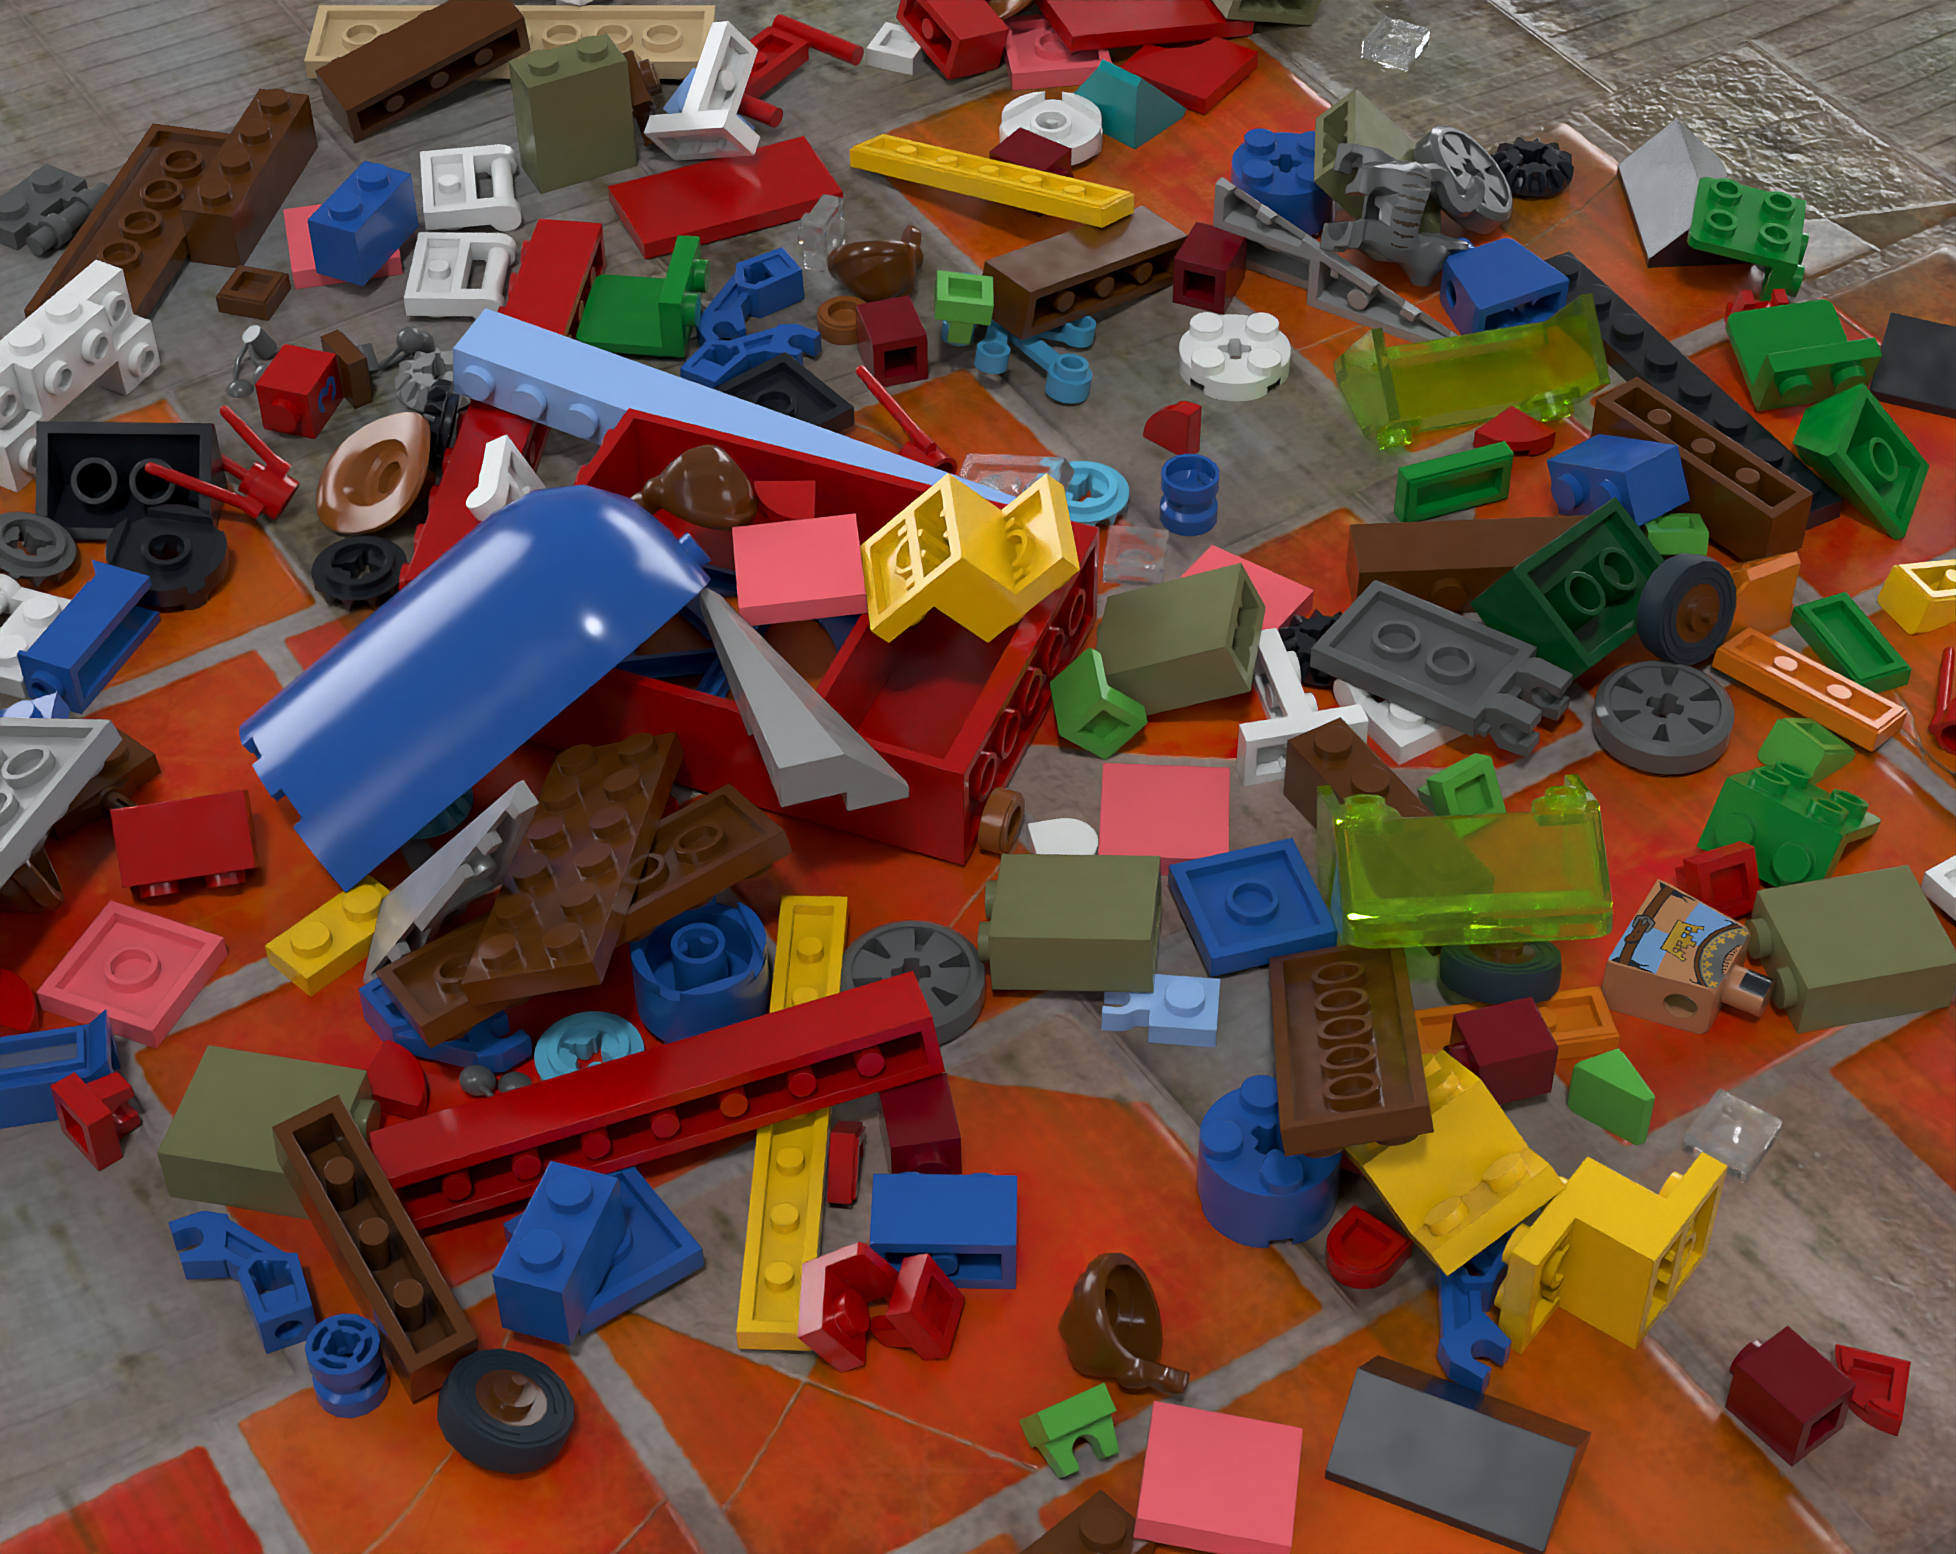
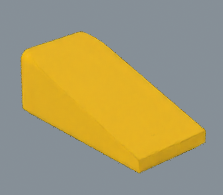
[1877,559,1956,635]

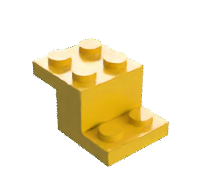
[860,473,1080,643]
[1343,1049,1566,1276]
[1494,1152,1728,1354]

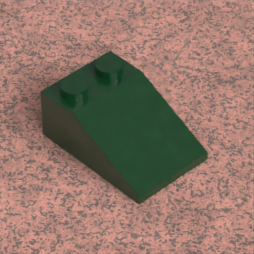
[1470,497,1665,681]

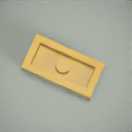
[265,874,391,997]

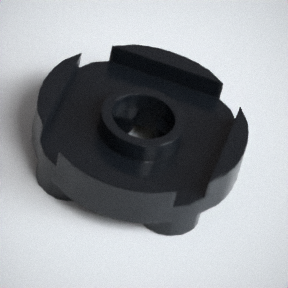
[105,504,229,610]

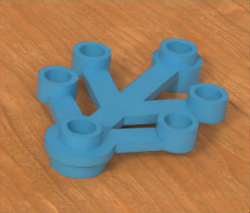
[940,273,1096,404]

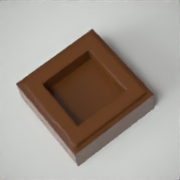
[216,265,291,321]
[320,329,373,409]

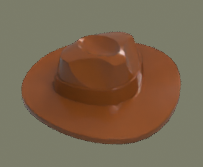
[316,412,436,535]

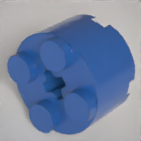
[1231,128,1336,236]
[630,895,771,1045]
[1197,1075,1343,1248]

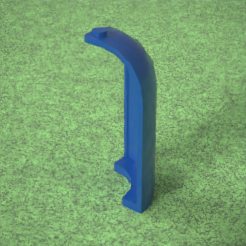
[239,484,712,892]

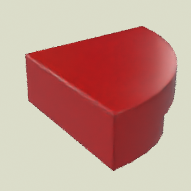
[1143,401,1202,455]
[1473,405,1556,456]
[754,480,816,522]
[0,968,39,1037]
[367,1039,428,1119]
[827,1120,866,1204]
[1831,1344,1911,1436]

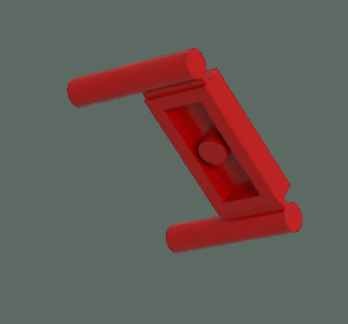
[737,14,864,128]

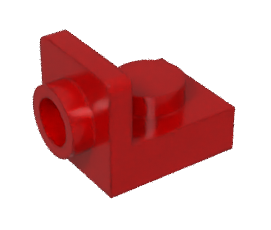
[797,1242,899,1373]

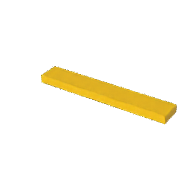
[849,134,1134,228]

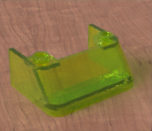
[1333,293,1611,449]
[1317,774,1613,949]

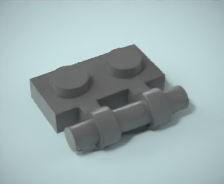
[0,164,109,255]

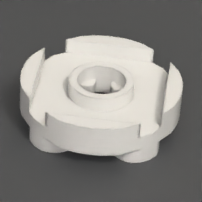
[999,91,1103,165]
[1178,312,1291,402]

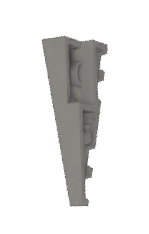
[1213,177,1465,357]
[699,588,909,811]
[363,780,539,985]

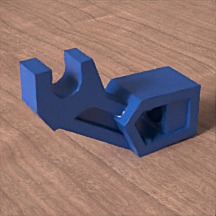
[696,247,805,347]
[680,324,822,388]
[358,978,533,1073]
[168,1211,317,1354]
[1435,1228,1516,1393]

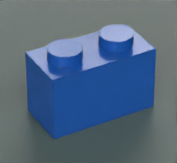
[307,161,419,286]
[1547,434,1690,527]
[492,1161,626,1346]
[869,1172,1017,1289]

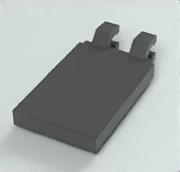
[1310,580,1573,757]

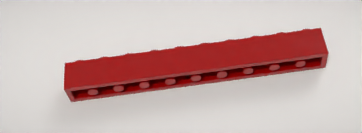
[399,219,607,591]

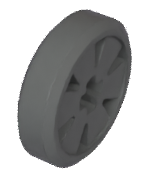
[1414,125,1513,234]
[1592,660,1734,774]
[840,920,985,1045]

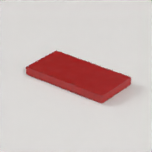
[1033,0,1255,52]
[608,136,844,259]

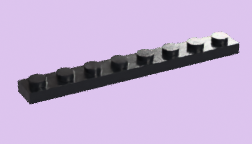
[1544,251,1844,531]

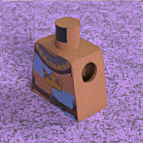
[1602,879,1775,1034]

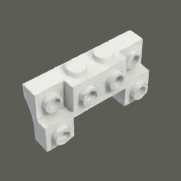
[0,260,161,493]

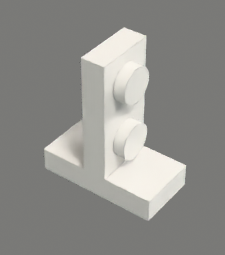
[644,21,760,161]
[1236,628,1369,786]

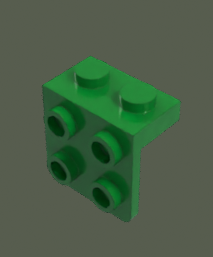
[1687,177,1809,301]
[576,235,710,357]
[1725,299,1883,412]
[1697,761,1881,887]

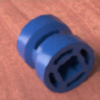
[1160,454,1220,536]
[305,1314,390,1418]

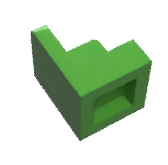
[1050,647,1148,760]

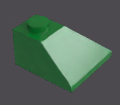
[1792,382,1929,540]

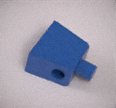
[1440,237,1569,354]

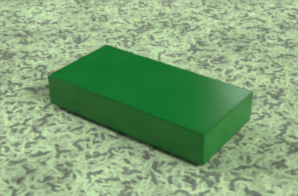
[1394,441,1514,522]
[1790,592,1912,694]

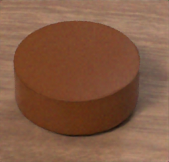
[817,296,866,345]
[978,786,1025,854]

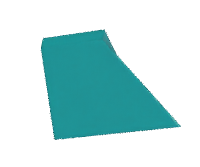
[1073,59,1186,149]

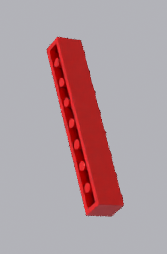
[370,971,945,1231]

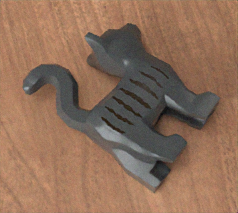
[1320,143,1485,287]

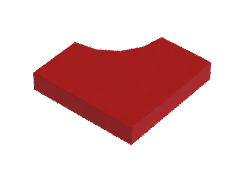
[1120,36,1259,115]

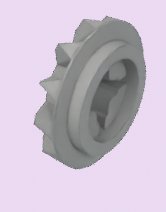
[394,346,470,412]

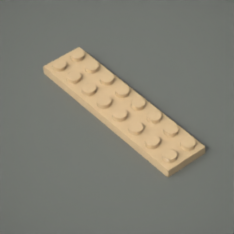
[304,5,717,81]

